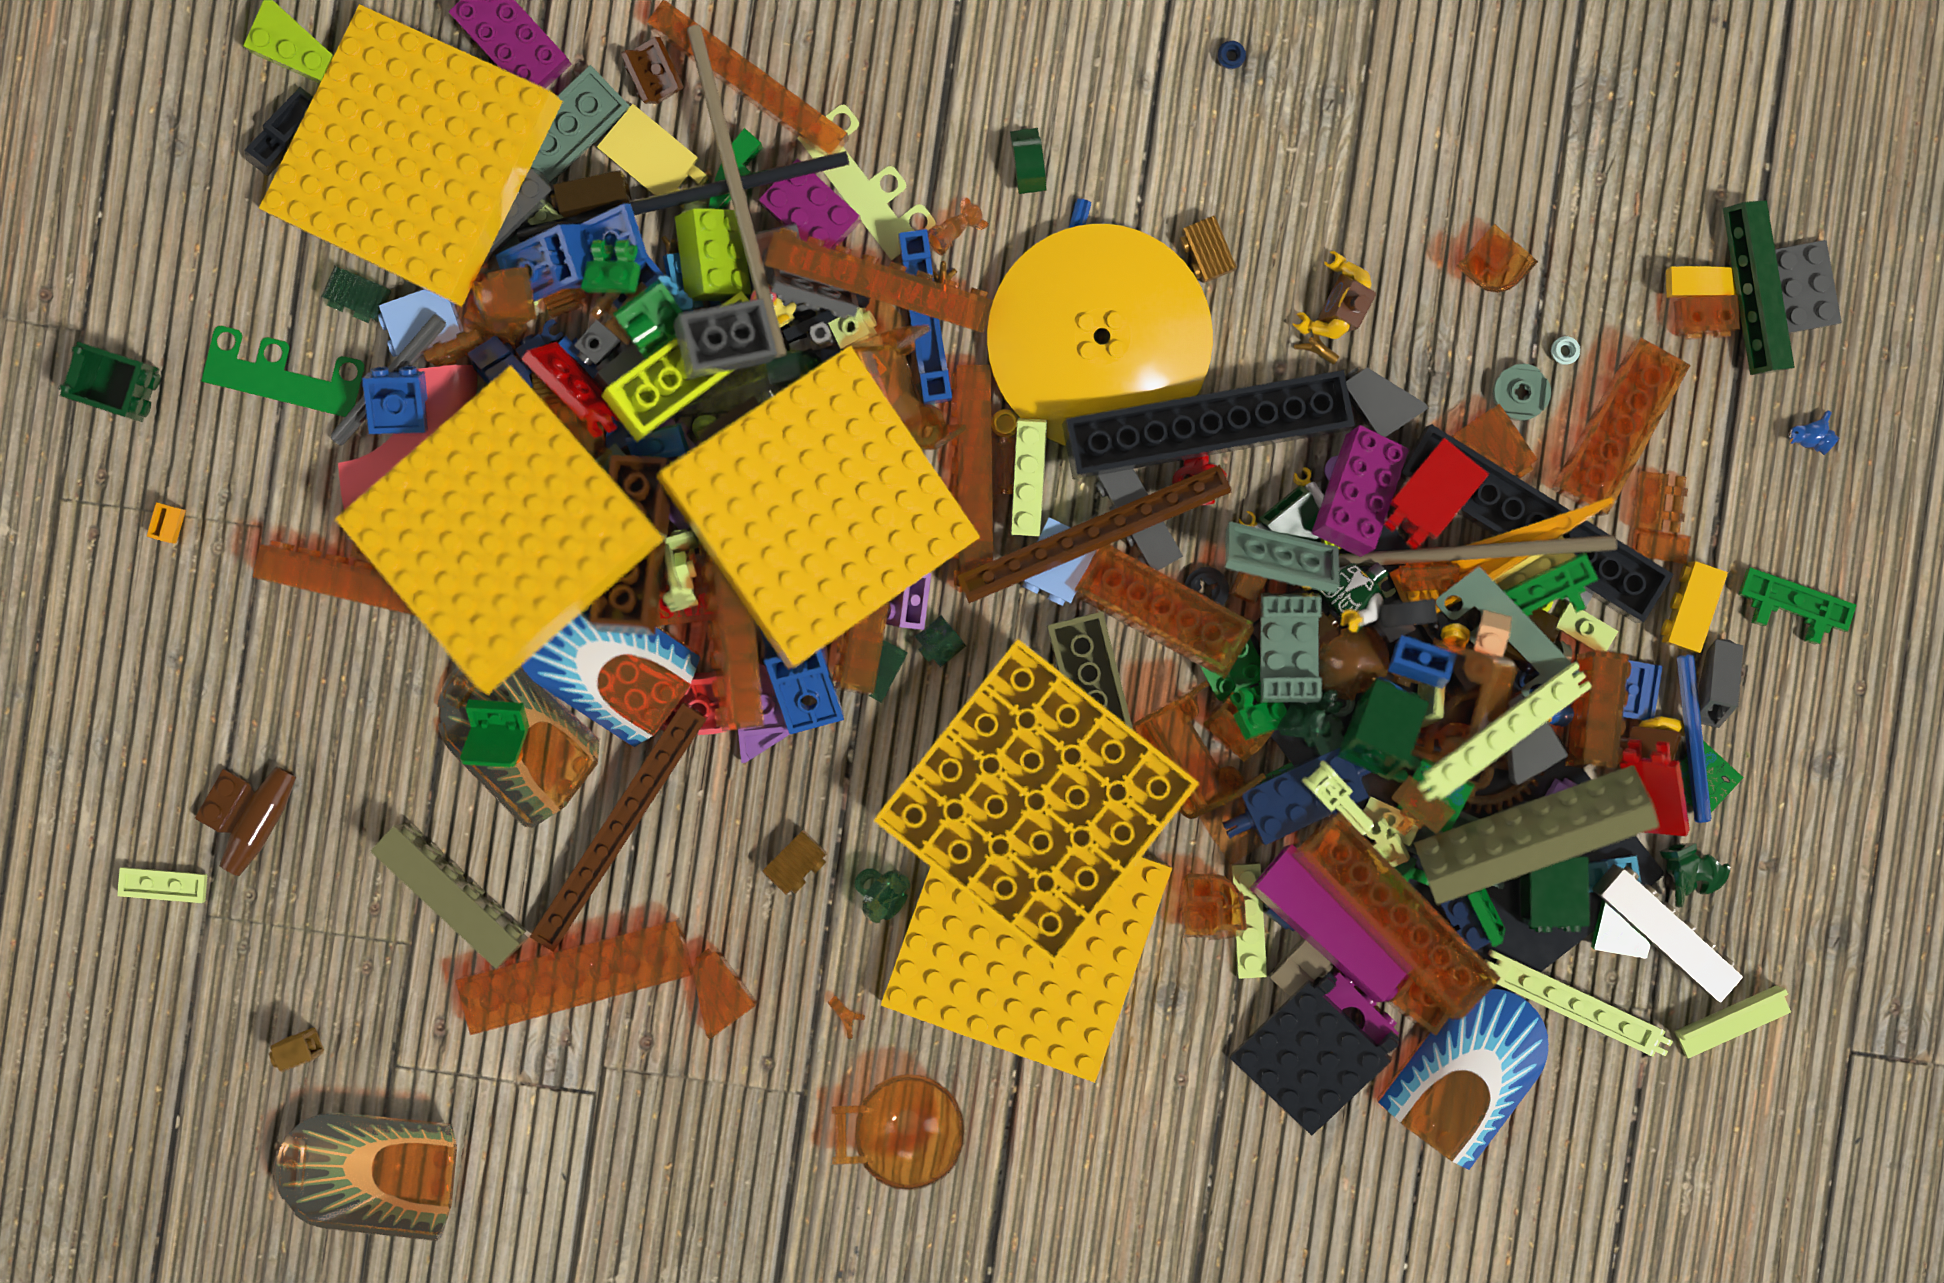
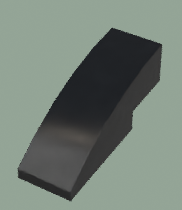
[244,87,313,177]

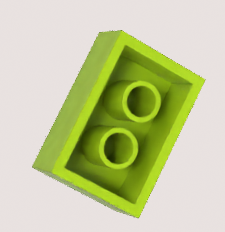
[675,208,752,301]

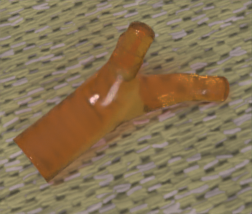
[827,996,865,1039]

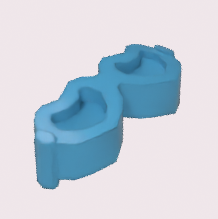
[658,276,694,310]

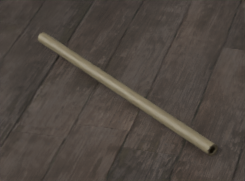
[687,25,786,358]
[1339,535,1617,568]

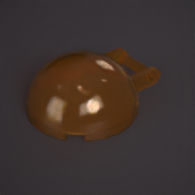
[832,1074,965,1190]

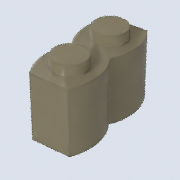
[1268,938,1333,997]

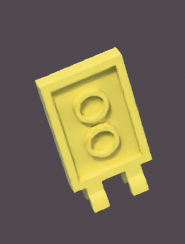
[597,104,709,209]

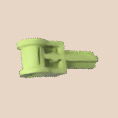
[1302,761,1374,835]

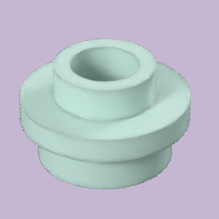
[1551,336,1580,365]

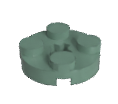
[1492,364,1551,421]

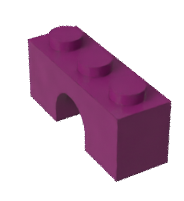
[1326,969,1399,1044]

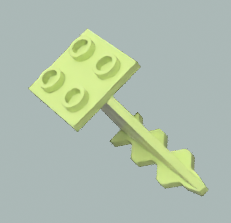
[663,529,699,612]

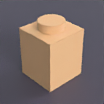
[1474,610,1512,657]

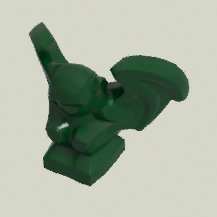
[1659,843,1730,908]

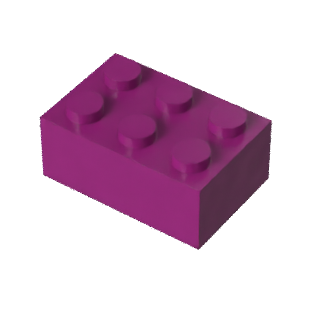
[759,158,861,260]

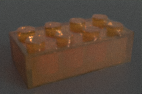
[1565,650,1631,770]

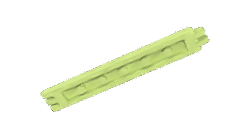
[1418,662,1592,801]
[1478,949,1673,1056]

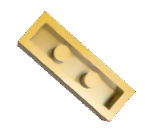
[1661,561,1728,653]

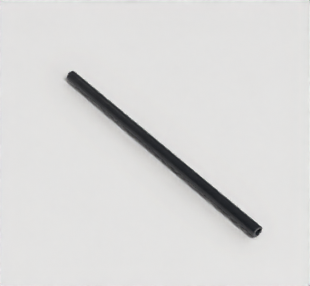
[516,151,849,243]

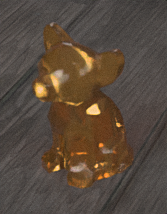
[927,198,989,256]

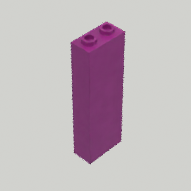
[1249,844,1419,1003]

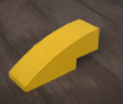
[1666,266,1737,299]

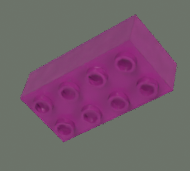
[448,0,572,89]
[1311,425,1409,557]

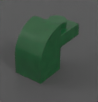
[1010,128,1047,194]

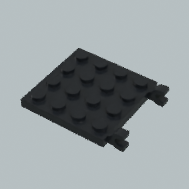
[1230,971,1400,1136]

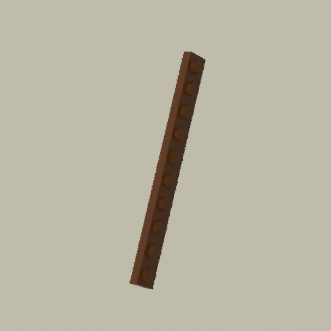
[957,465,1232,604]
[530,702,707,952]

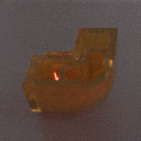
[1456,224,1538,293]
[472,266,537,333]
[1318,627,1389,701]
[1179,874,1247,940]

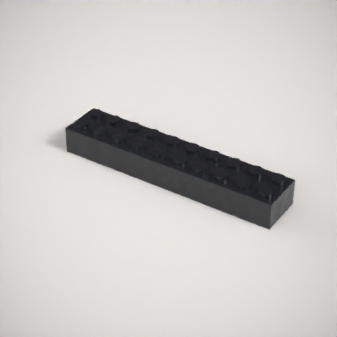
[1062,370,1355,480]
[1400,424,1674,623]

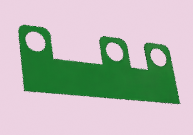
[201,326,365,417]

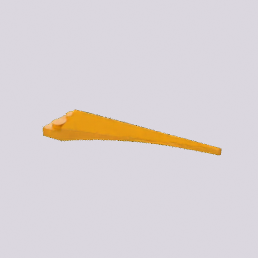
[1389,498,1614,625]

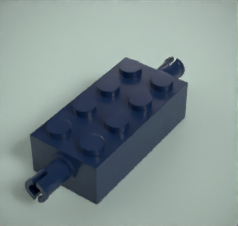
[1222,744,1371,845]

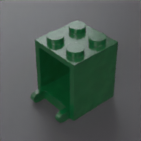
[58,342,160,422]
[1337,679,1429,782]
[1519,854,1590,932]

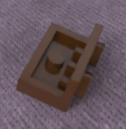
[621,37,684,104]

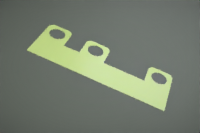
[798,105,936,260]

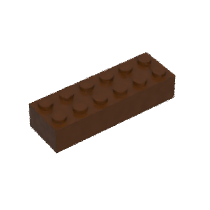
[590,455,672,635]

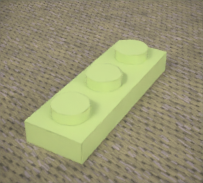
[117,867,208,903]

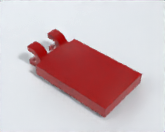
[522,342,620,438]
[1383,438,1489,550]
[1620,739,1690,837]

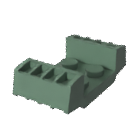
[1260,593,1321,702]

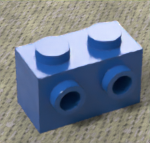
[1388,635,1457,689]

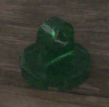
[854,869,910,923]

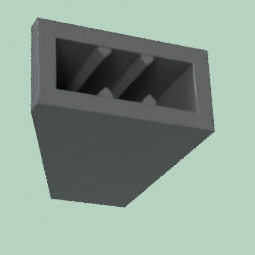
[1345,367,1428,437]
[1698,639,1744,728]
[1502,694,1568,785]

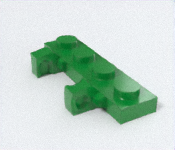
[1503,552,1598,616]
[1738,567,1857,645]

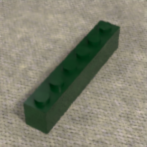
[1723,200,1795,375]

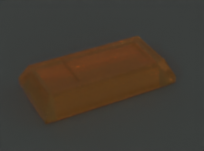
[1632,528,1691,564]

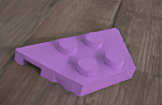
[730,654,790,763]

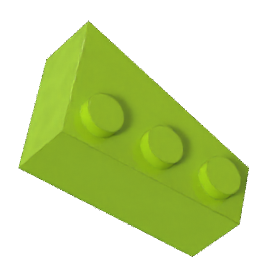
[243,0,333,84]

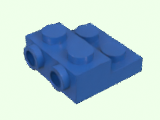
[362,366,428,434]

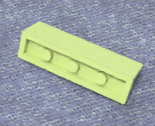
[1674,985,1791,1059]

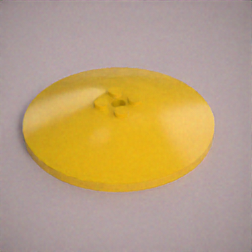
[987,224,1213,446]

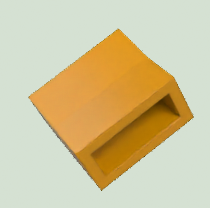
[147,502,186,544]

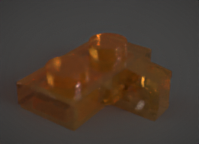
[1391,775,1455,836]

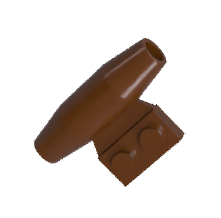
[194,766,296,876]

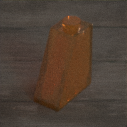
[1451,404,1538,478]
[692,948,758,1040]

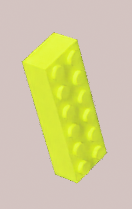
[602,291,749,442]

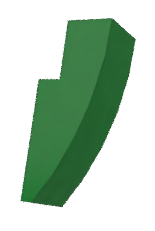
[709,128,763,209]

